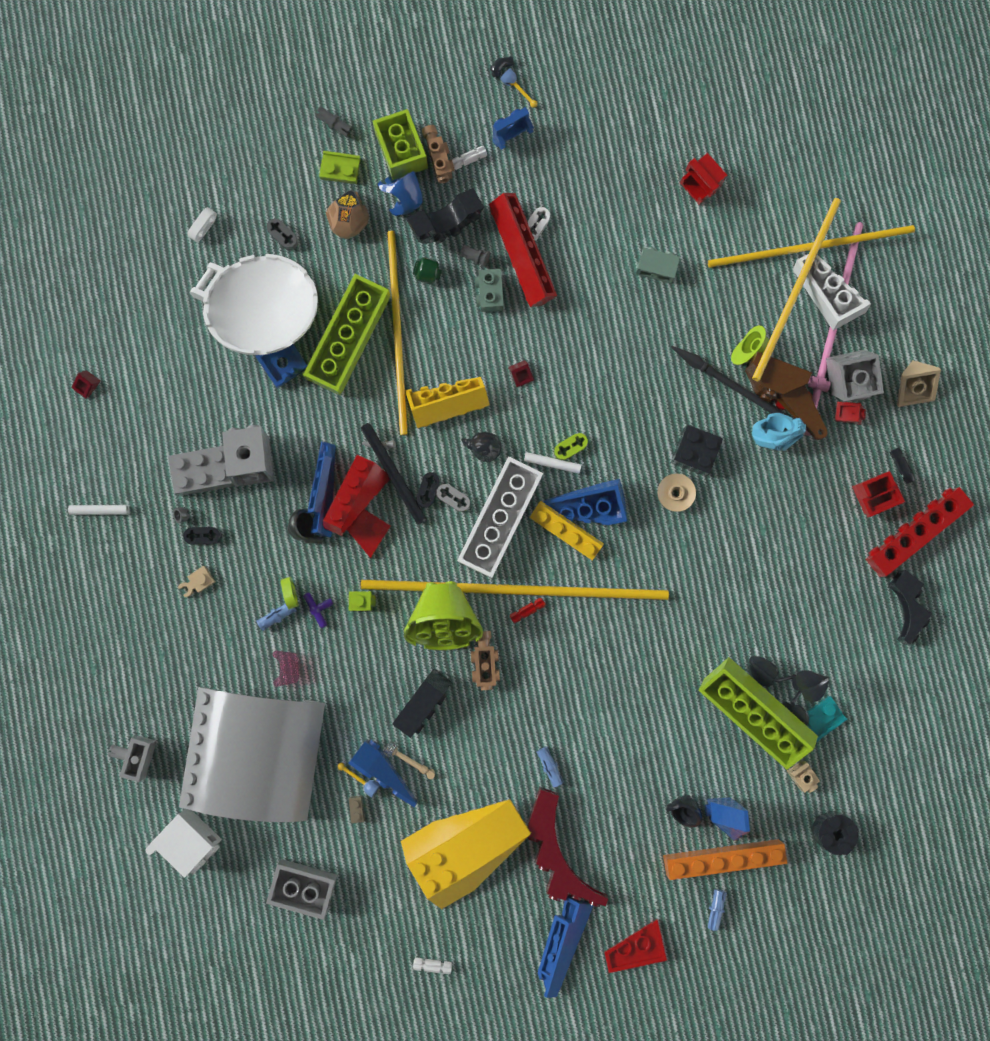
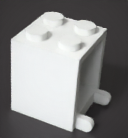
[146,809,222,878]

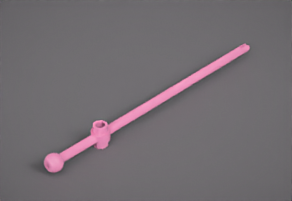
[803,222,863,436]

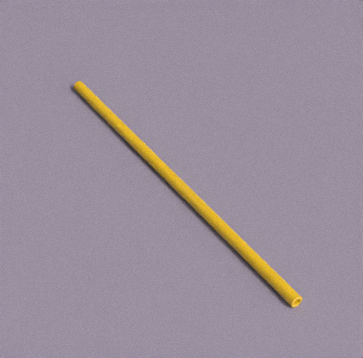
[361,580,669,600]

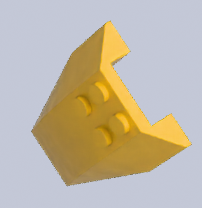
[401,799,531,909]

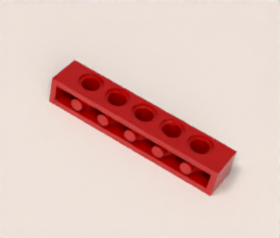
[865,487,974,577]

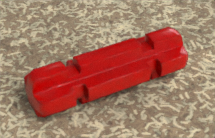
[510,598,546,623]

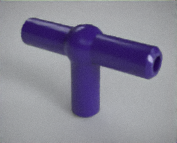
[303,592,334,628]

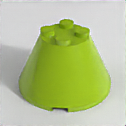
[404,581,483,650]

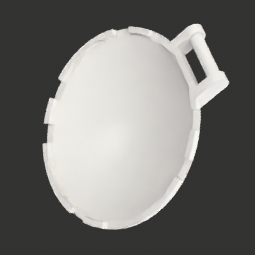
[190,254,318,355]

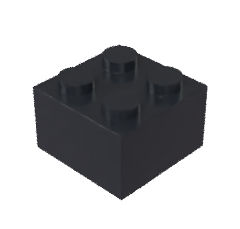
[670,424,723,477]

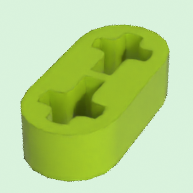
[554,433,588,461]
[281,577,299,610]

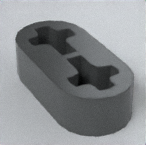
[267,218,298,251]

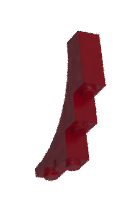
[526,787,608,907]

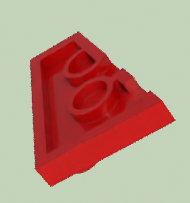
[347,509,391,558]
[604,919,667,973]

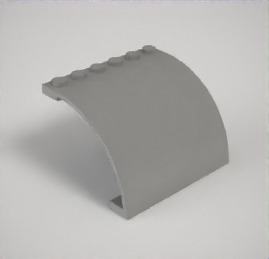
[179,687,325,822]

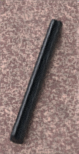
[361,423,426,525]

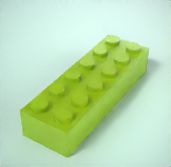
[303,274,391,396]
[698,657,818,770]

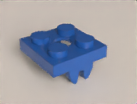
[492,107,534,150]
[255,344,308,389]

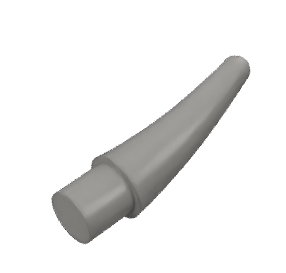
[362,440,396,450]

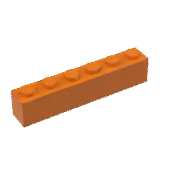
[663,839,787,880]

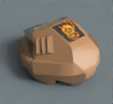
[326,190,369,239]

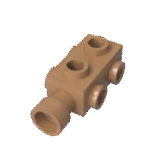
[421,125,455,184]
[471,631,500,690]

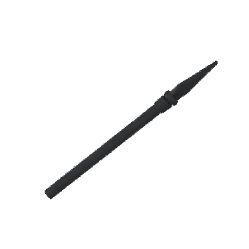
[671,345,792,418]

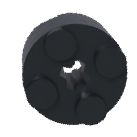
[812,811,859,855]

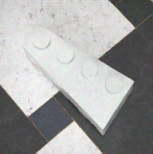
[793,254,871,330]

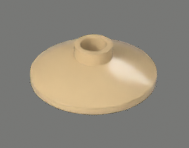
[657,474,696,512]

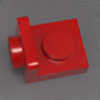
[835,402,866,425]

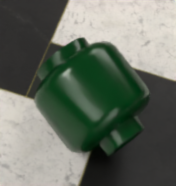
[413,257,442,285]

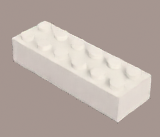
[457,456,543,578]

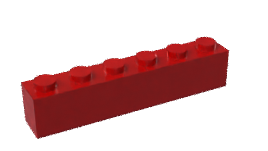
[488,193,557,307]

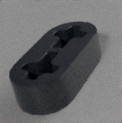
[417,472,440,508]
[183,527,222,545]

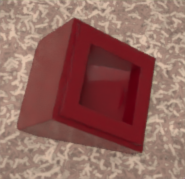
[508,360,534,387]
[71,370,100,399]

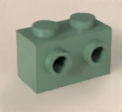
[475,269,504,312]

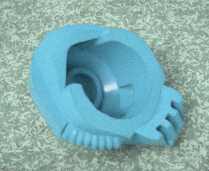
[752,413,806,451]

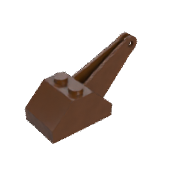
[745,352,828,440]

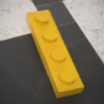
[529,501,604,561]

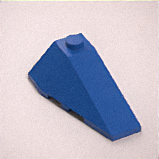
[543,479,627,525]
[348,739,418,807]
[705,797,750,841]

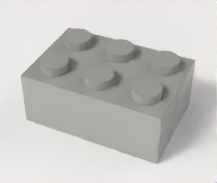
[168,446,235,496]
[266,859,338,920]

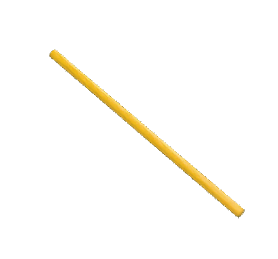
[752,198,841,381]
[708,225,915,268]
[388,231,408,435]

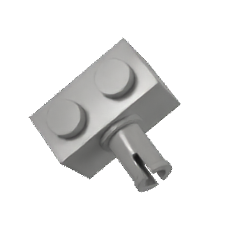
[108,736,157,782]

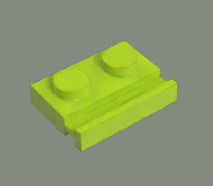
[319,151,361,184]

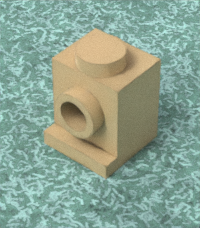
[787,760,820,793]

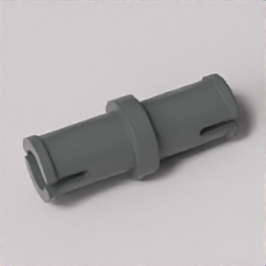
[315,106,353,138]

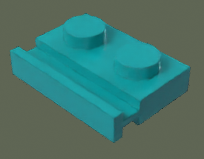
[807,696,847,742]

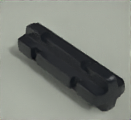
[890,448,915,484]

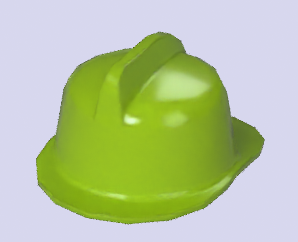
[731,325,770,365]

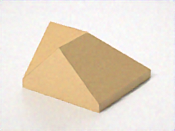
[897,360,941,407]

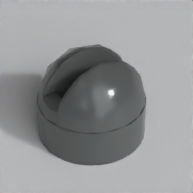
[173,507,190,523]

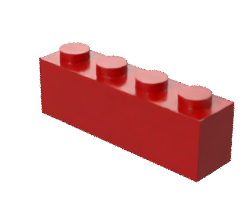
[323,455,390,536]

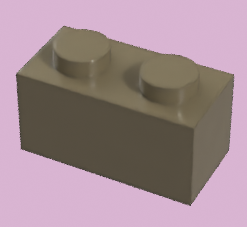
[349,795,365,823]

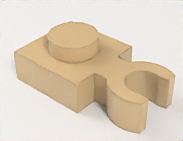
[178,566,216,597]

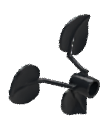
[749,656,829,726]

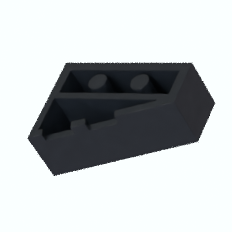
[392,669,452,738]

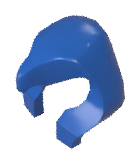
[377,171,423,216]

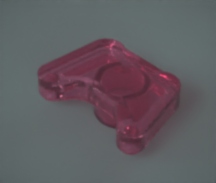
[273,650,299,687]

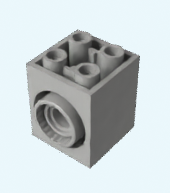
[826,350,884,401]
[222,425,274,487]

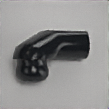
[490,56,514,77]

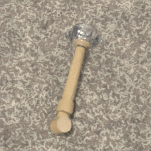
[383,741,435,779]

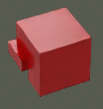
[680,153,727,205]
[852,471,905,518]

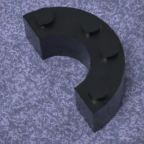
[406,188,484,244]

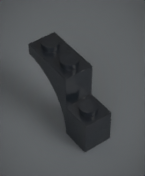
[888,570,932,645]

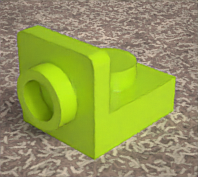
[349,591,376,611]

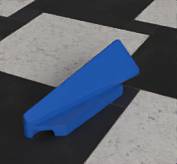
[307,441,336,538]
[538,896,593,998]

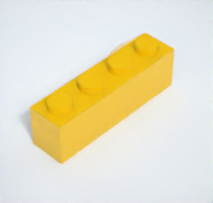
[405,377,490,428]

